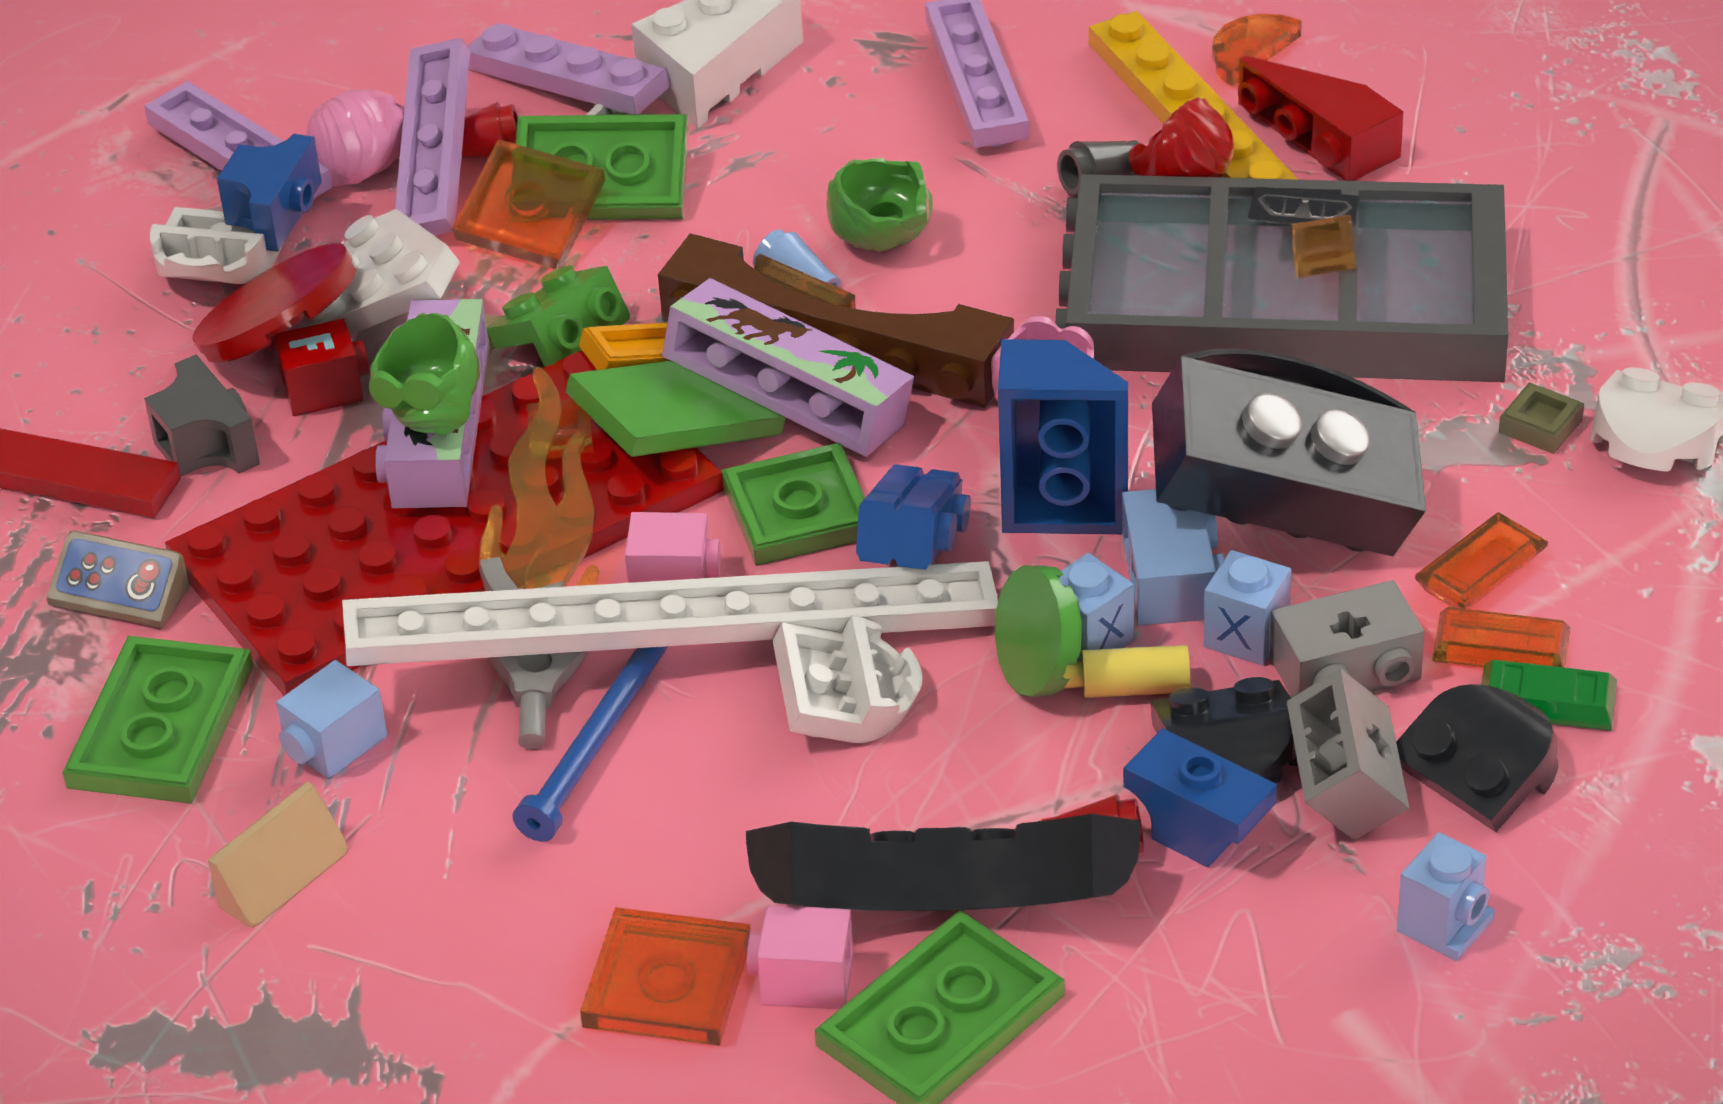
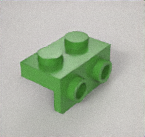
[487,265,630,367]

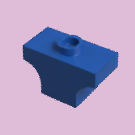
[217,134,322,252]
[1123,728,1277,868]

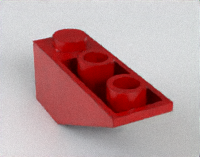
[1237,55,1404,181]

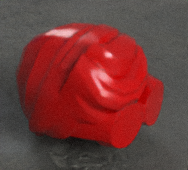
[1128,97,1234,178]

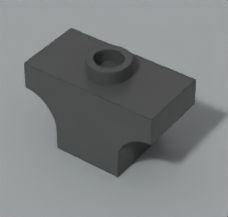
[144,354,260,476]

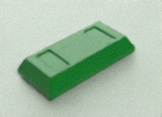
[1481,659,1617,731]

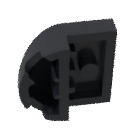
[1150,677,1298,784]
[1396,684,1559,832]

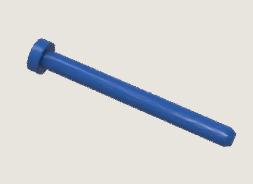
[512,646,668,842]

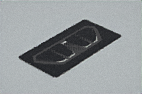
[1248,187,1360,230]

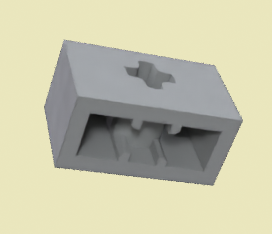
[1269,580,1425,697]
[1287,668,1410,841]

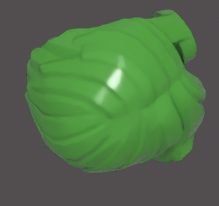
[826,158,933,252]
[369,313,480,436]

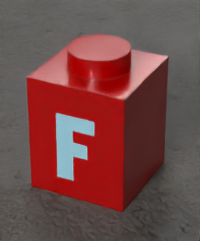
[274,319,370,416]

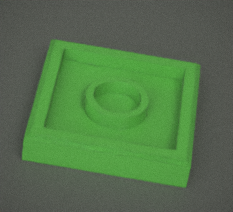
[721,443,865,566]

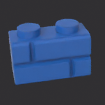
[856,464,971,570]

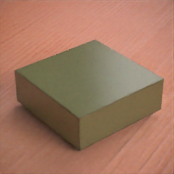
[1499,382,1584,454]

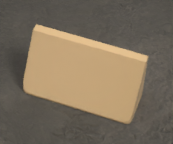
[208,781,348,928]

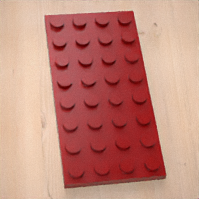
[165,350,724,696]

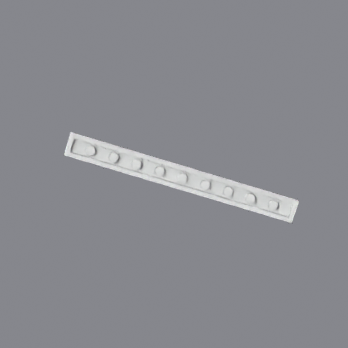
[342,561,998,666]

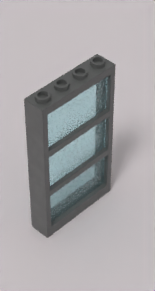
[1055,174,1508,382]

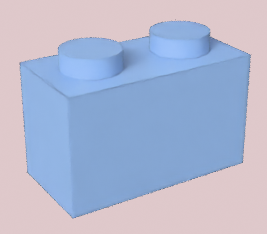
[1122,489,1224,626]

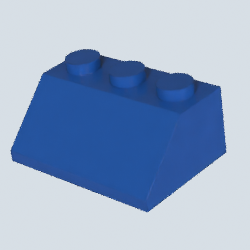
[998,339,1128,535]

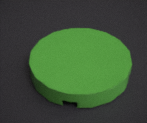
[995,565,1082,697]

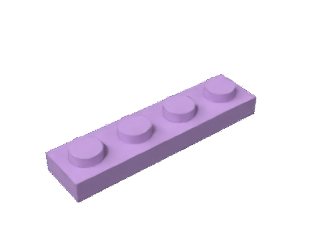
[925,0,1029,148]
[467,23,670,115]
[395,38,470,236]
[144,81,333,199]

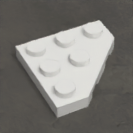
[297,209,460,335]

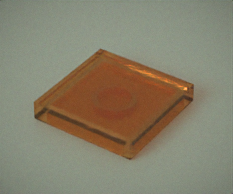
[452,139,605,269]
[580,907,751,1046]

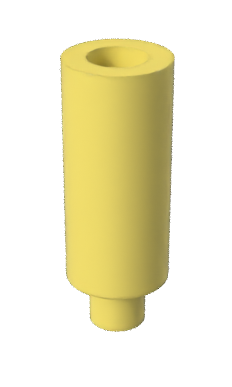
[1063,645,1190,698]

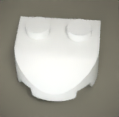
[150,207,282,284]
[1590,367,1723,471]
[773,615,922,743]

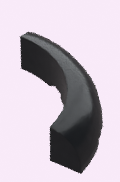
[746,814,1141,911]

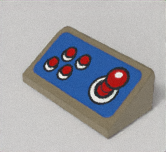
[46,531,190,629]

